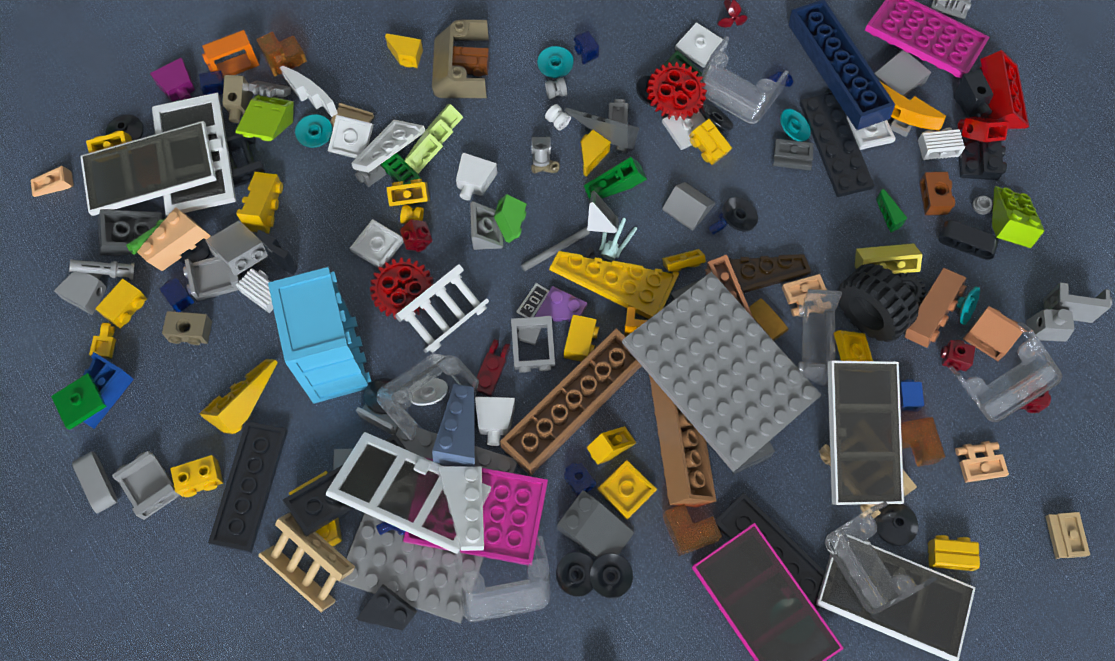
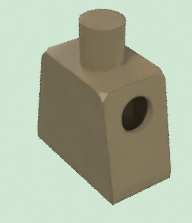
[223,75,253,123]

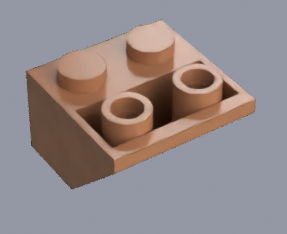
[963,306,1025,361]

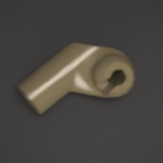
[531,160,560,174]

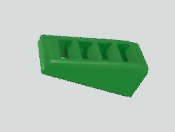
[381,153,421,185]
[876,189,907,233]

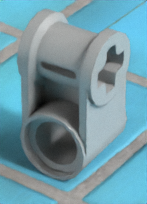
[532,137,551,167]

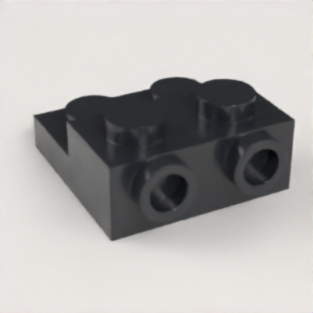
[959,141,1007,181]

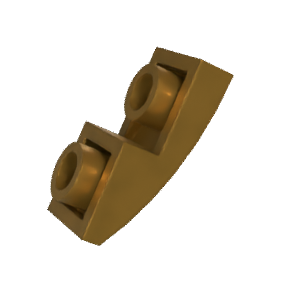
[749,298,789,341]

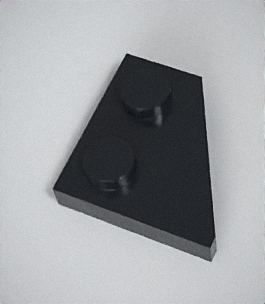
[356,584,417,631]

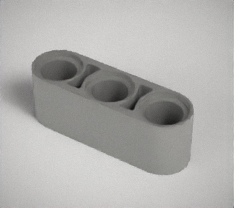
[72,451,118,513]

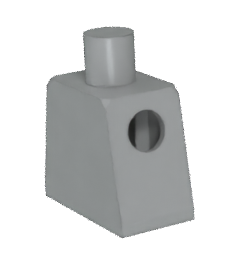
[54,272,106,315]
[1026,309,1074,342]

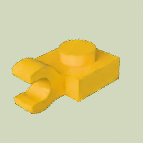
[89,323,116,359]

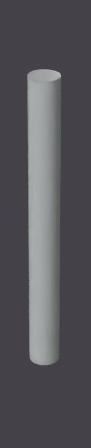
[521,227,590,272]

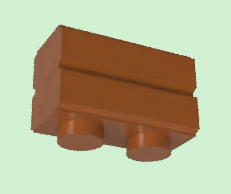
[452,46,490,77]

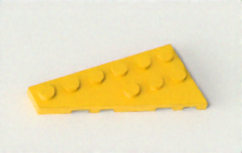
[549,251,679,319]

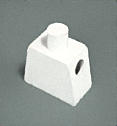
[456,153,497,200]
[475,397,515,446]

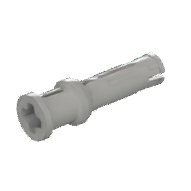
[69,259,134,280]

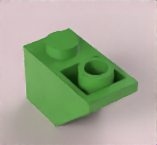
[494,194,527,243]

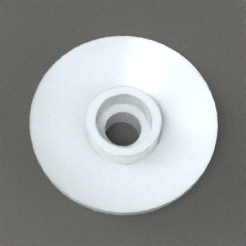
[407,378,448,406]

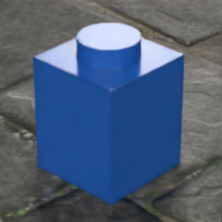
[899,379,924,412]

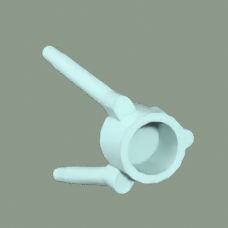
[599,218,637,261]

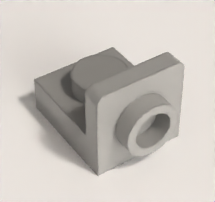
[609,99,629,124]
[355,165,386,187]

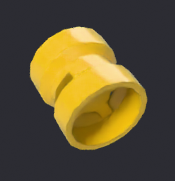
[400,205,424,224]

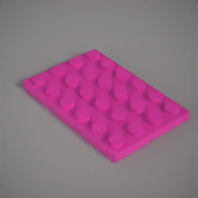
[865,0,990,79]
[403,458,548,566]

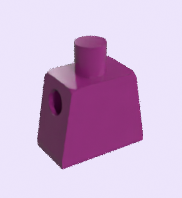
[150,58,195,102]

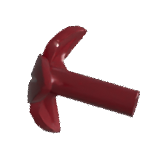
[717,0,748,28]

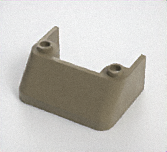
[432,20,489,98]

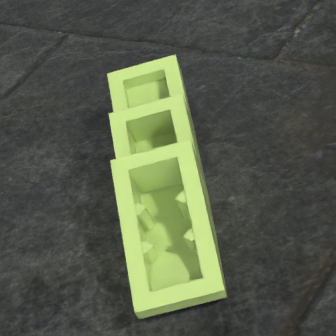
[404,104,463,174]

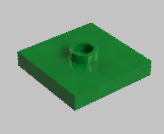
[51,373,107,430]

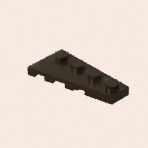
[728,254,811,293]

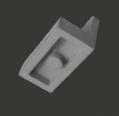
[356,403,405,435]

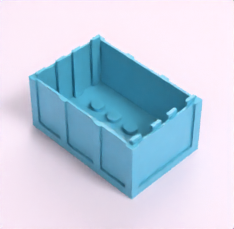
[268,267,371,404]

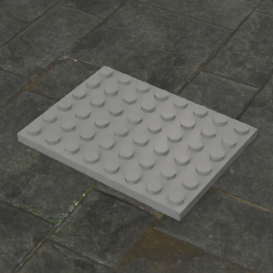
[622,272,821,472]
[338,422,517,624]

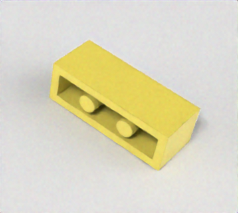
[855,244,922,274]

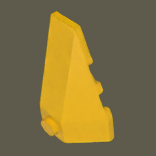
[199,359,278,434]

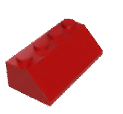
[980,50,1029,129]

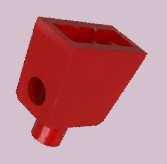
[958,117,1009,142]

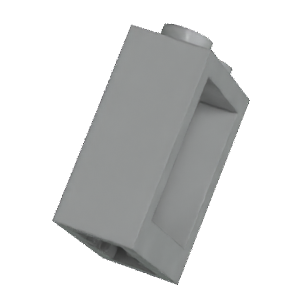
[511,316,555,373]

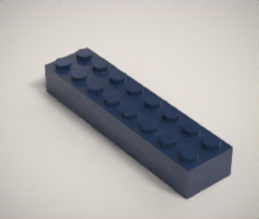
[789,0,895,131]

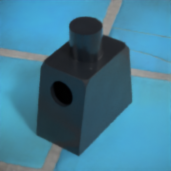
[954,69,993,118]

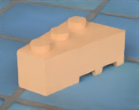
[137,207,211,271]

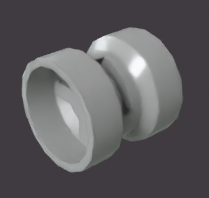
[545,78,567,100]

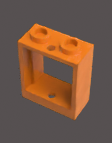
[202,30,260,81]

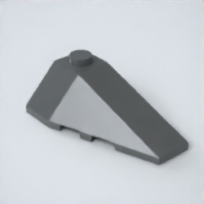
[565,108,639,152]

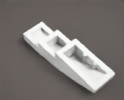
[280,66,338,117]

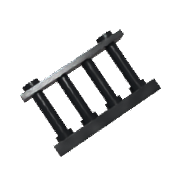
[176,134,266,200]

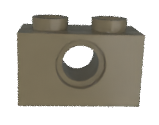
[162,311,212,345]

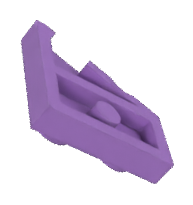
[535,286,587,322]

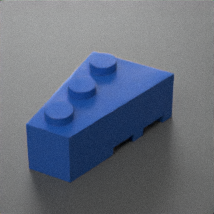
[83,352,134,429]

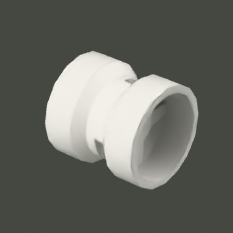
[545,104,571,130]

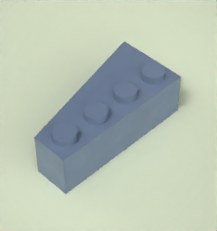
[432,384,475,467]

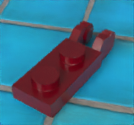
[473,339,510,397]

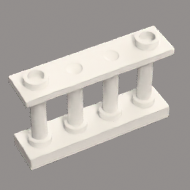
[395,264,489,353]

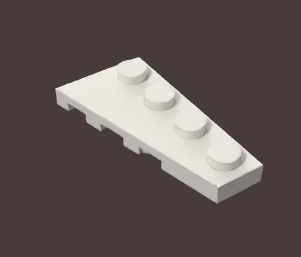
[351,120,425,173]
[438,466,484,551]

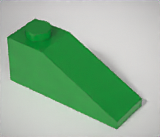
[584,157,647,200]

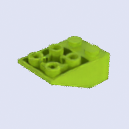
[236,95,294,141]
[992,186,1045,248]

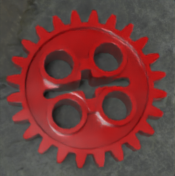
[646,62,707,121]
[370,258,434,320]

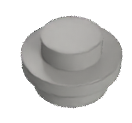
[972,196,993,215]

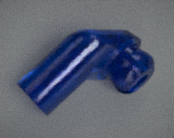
[765,71,794,87]

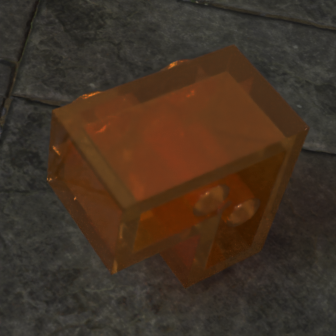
[256,32,307,77]
[885,417,946,467]
[663,504,722,556]

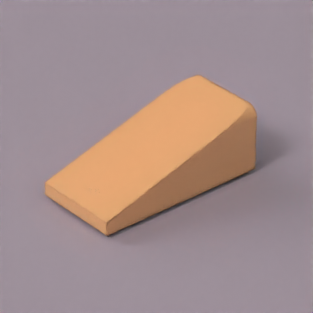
[31,166,74,197]

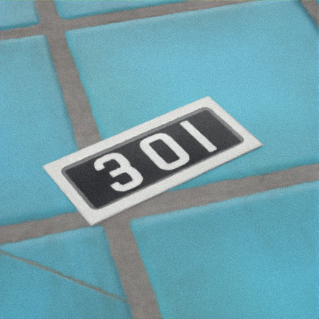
[516,283,549,318]

